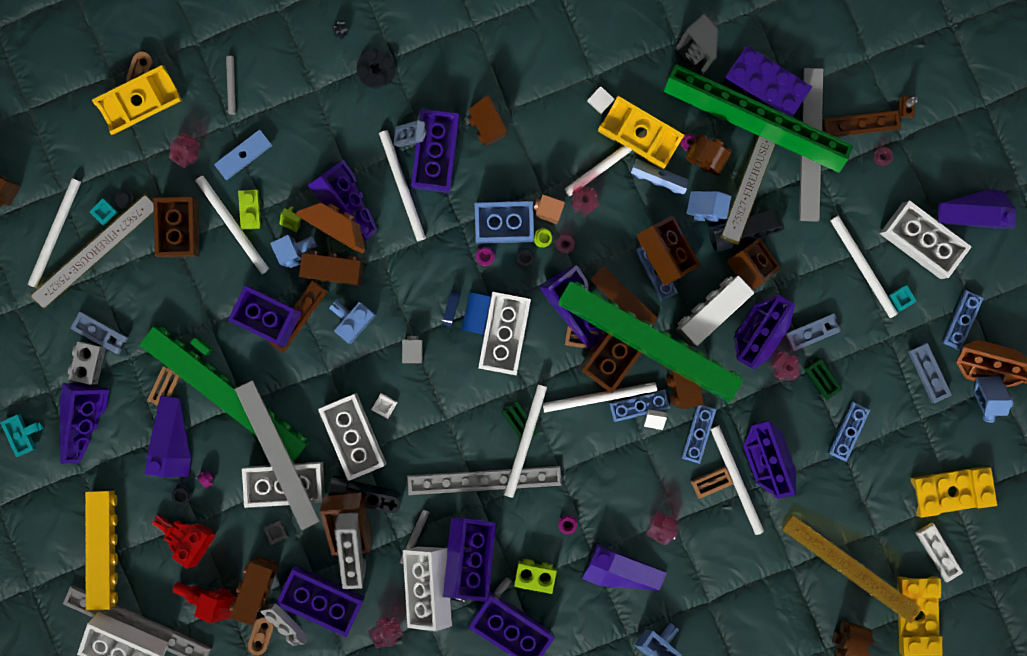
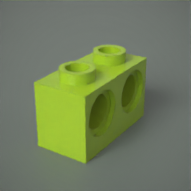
[514,559,557,594]

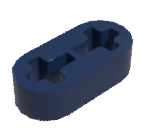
[442,290,461,327]

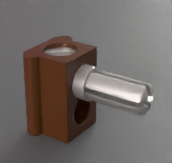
[899,96,918,118]

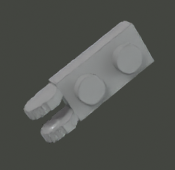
[260,603,308,646]

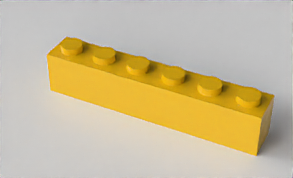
[85,490,118,610]

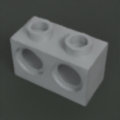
[68,342,106,385]

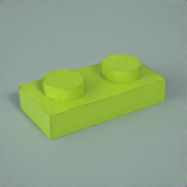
[238,190,261,230]

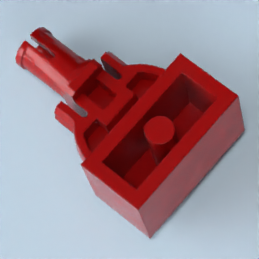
[152,514,217,568]
[173,582,237,623]

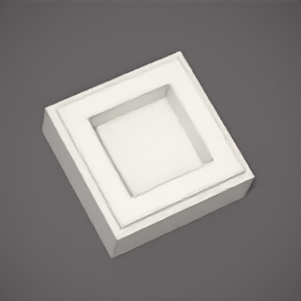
[587,86,614,114]
[371,393,398,419]
[644,409,667,430]

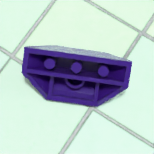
[734,295,795,370]
[744,421,796,499]

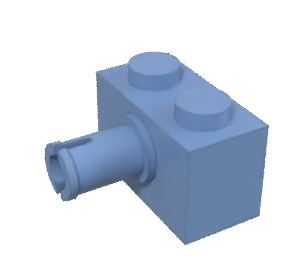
[687,191,732,222]
[270,235,317,268]
[329,299,376,344]
[973,377,1013,423]
[635,623,682,656]

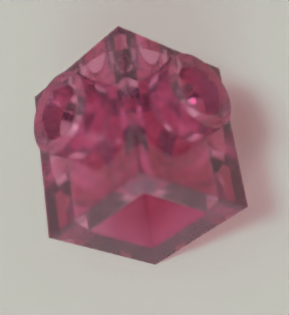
[168,133,200,168]
[570,186,601,217]
[769,351,802,381]
[646,511,678,545]
[368,617,403,649]

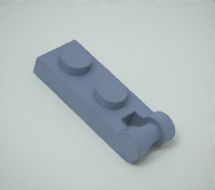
[70,312,129,354]
[785,313,842,351]

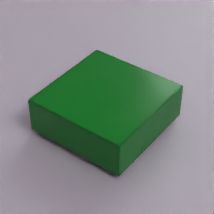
[190,338,214,355]

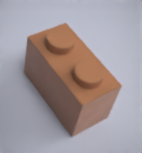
[533,195,565,225]

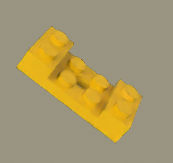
[92,65,183,135]
[598,96,684,170]
[910,466,997,518]
[897,576,943,656]

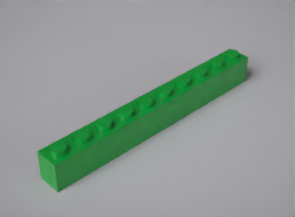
[664,64,854,173]
[559,281,744,403]
[139,326,309,463]

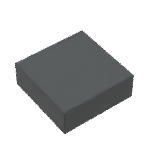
[263,519,289,545]

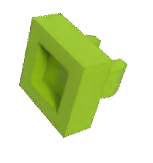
[280,206,302,233]

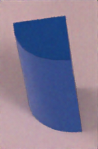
[461,292,492,334]

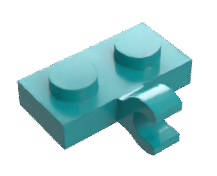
[0,414,44,457]

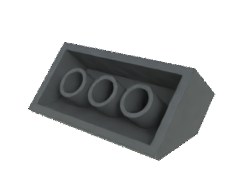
[675,14,718,76]

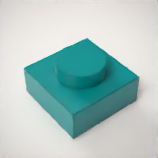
[89,198,119,226]
[888,285,917,312]

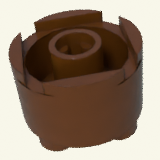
[686,133,732,175]
[832,621,873,656]

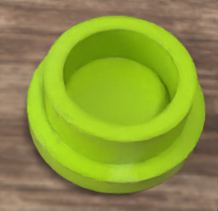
[534,228,552,247]

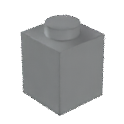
[402,336,423,363]

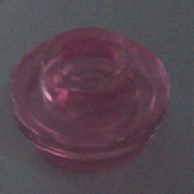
[874,147,893,167]
[556,235,575,254]

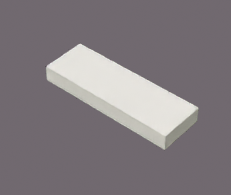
[916,523,963,582]

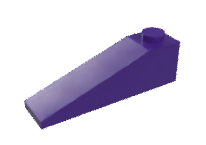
[308,160,378,241]
[938,189,1016,229]
[539,265,602,349]
[60,383,109,464]
[144,395,192,477]
[582,543,667,590]

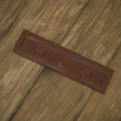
[822,110,901,137]
[590,266,658,325]
[268,280,329,353]

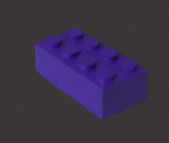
[723,46,812,117]
[411,109,460,193]
[443,518,496,602]
[276,565,365,637]
[468,590,555,656]

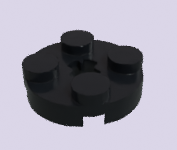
[357,49,395,89]

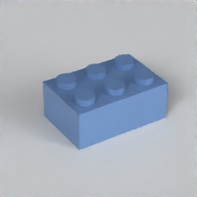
[475,201,534,244]

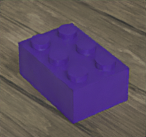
[228,285,302,347]

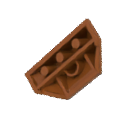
[295,203,365,253]
[956,340,1027,387]

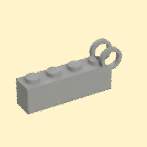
[335,513,366,589]

